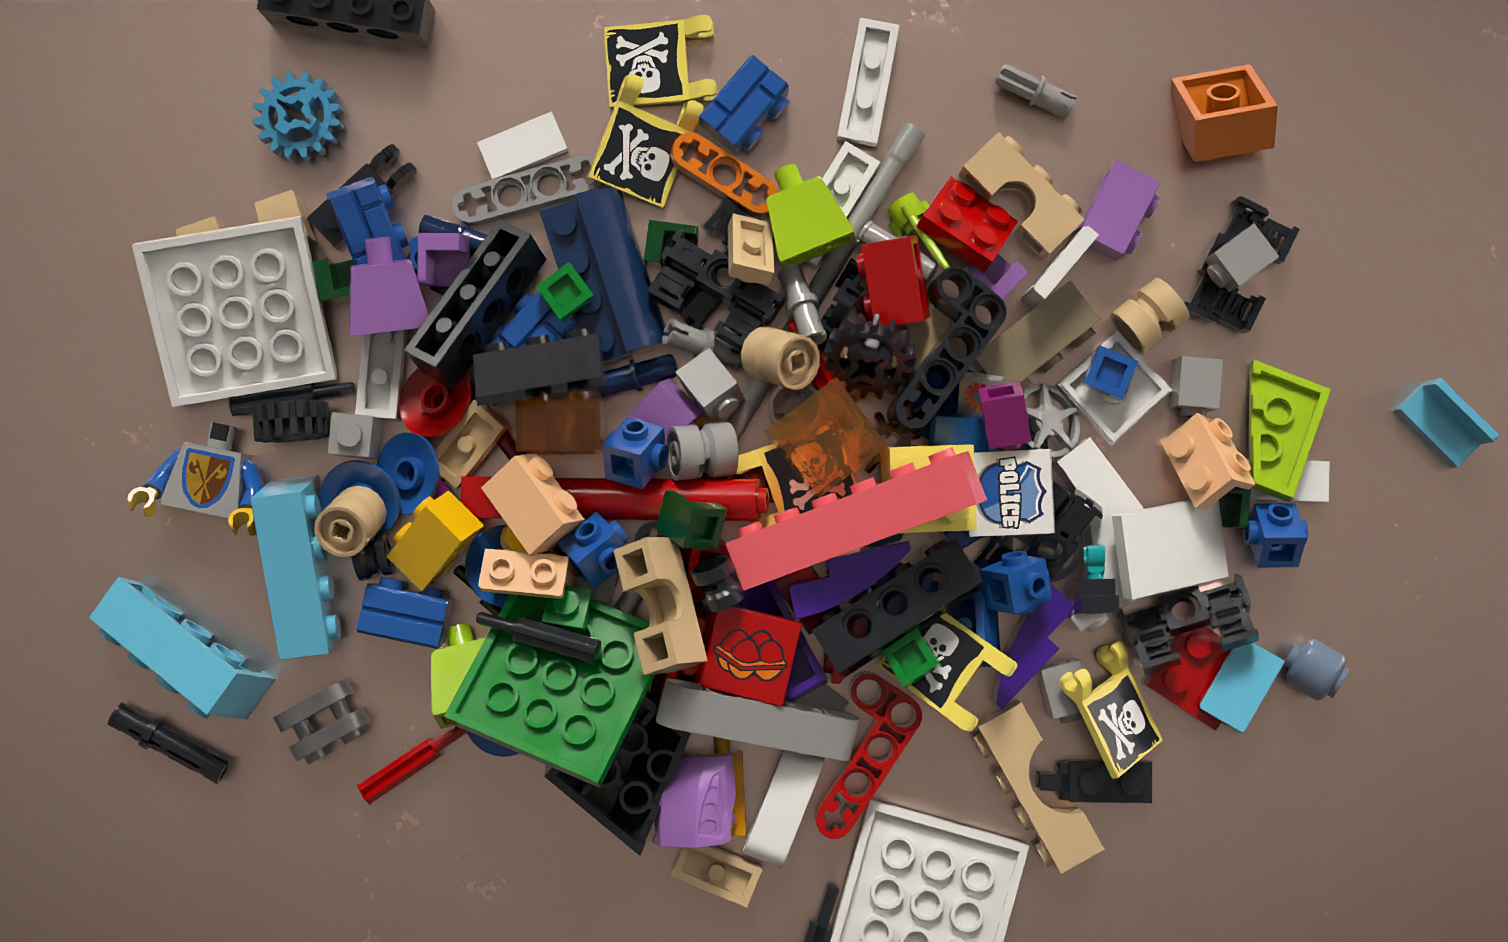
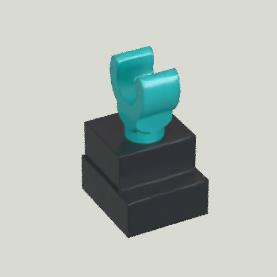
[1073,545,1120,614]

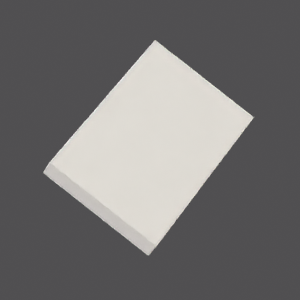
[1112,500,1229,599]

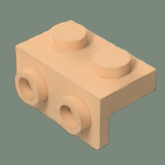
[1161,413,1255,510]
[478,549,575,599]

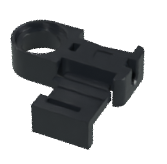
[817,258,865,353]

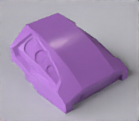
[652,754,736,848]

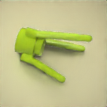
[887,192,950,271]

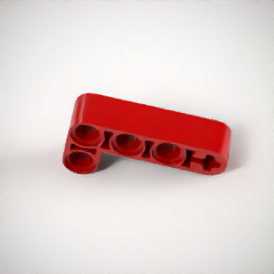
[815,671,922,839]

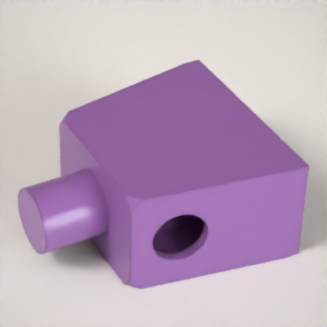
[349,237,429,337]

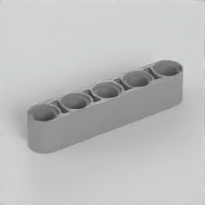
[656,678,861,761]

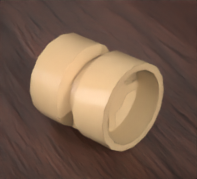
[1110,278,1190,355]
[741,326,820,390]
[314,486,387,557]

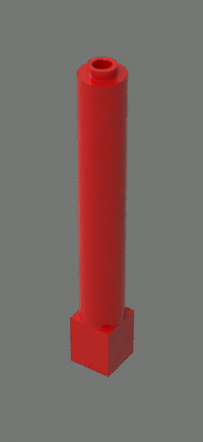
[461,476,769,521]

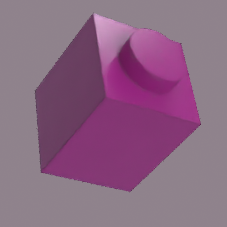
[978,381,1031,451]

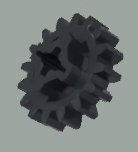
[823,313,917,400]

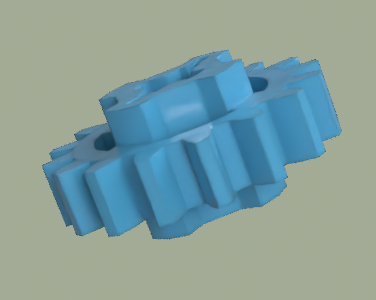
[252,71,344,162]

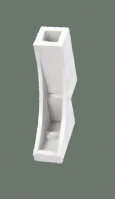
[1052,437,1144,632]

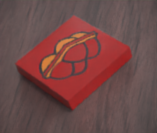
[700,605,803,706]

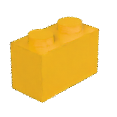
[387,491,484,591]

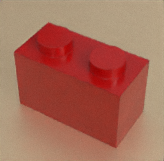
[857,235,930,325]

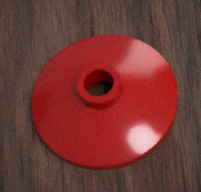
[399,368,472,438]

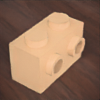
[481,453,585,555]

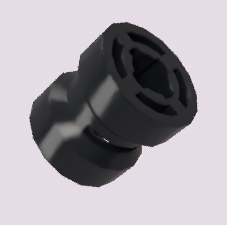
[690,555,744,613]

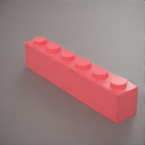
[726,447,987,591]

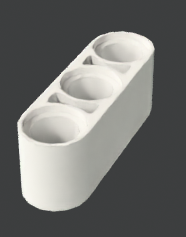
[742,750,825,868]

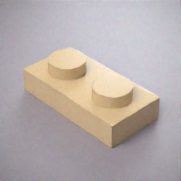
[728,213,774,286]
[435,400,510,489]
[670,846,763,908]

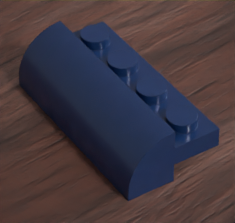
[539,188,669,364]

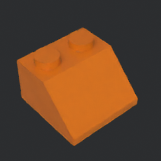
[1171,64,1278,162]

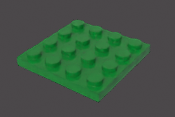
[444,594,656,788]

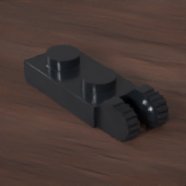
[307,144,417,249]

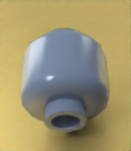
[1283,639,1350,700]

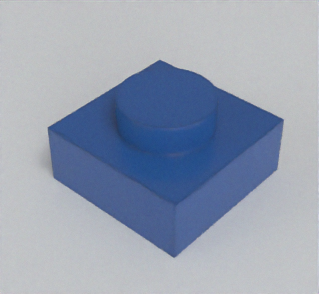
[1082,345,1138,401]

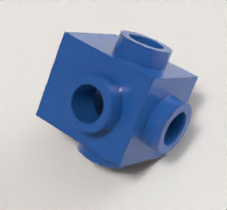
[602,417,669,489]
[1243,503,1308,568]
[557,512,630,590]
[980,551,1052,615]

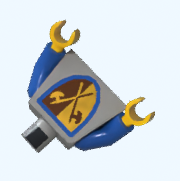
[128,422,264,536]

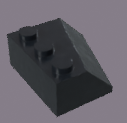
[473,328,609,406]
[544,691,691,856]

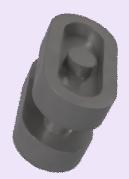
[273,678,370,765]

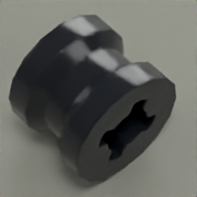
[351,534,395,581]

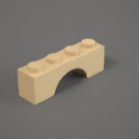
[973,700,1105,874]

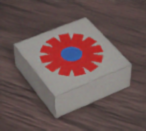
[957,371,1004,418]

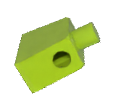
[766,164,856,268]
[431,624,486,729]

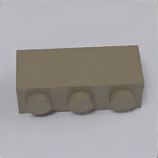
[972,280,1101,390]

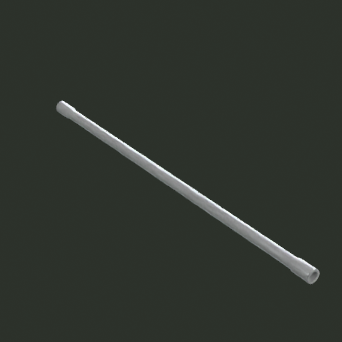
[614,122,925,616]

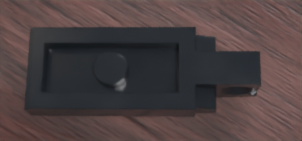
[1036,759,1152,803]

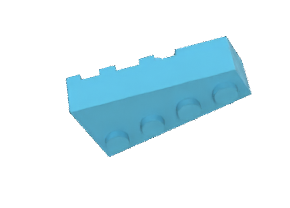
[251,475,341,660]
[89,577,276,719]

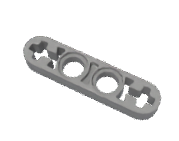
[451,154,605,226]

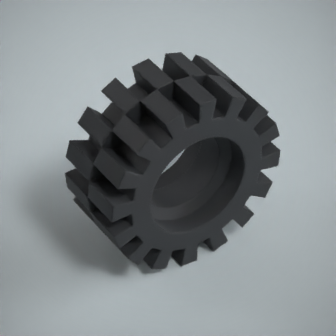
[252,400,330,443]

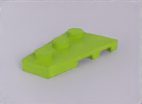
[1249,359,1331,502]

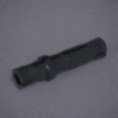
[107,702,231,784]

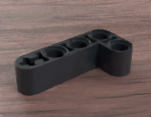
[887,266,1007,433]

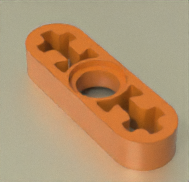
[670,132,778,217]

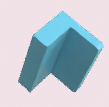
[1394,378,1499,468]
[1200,643,1285,734]

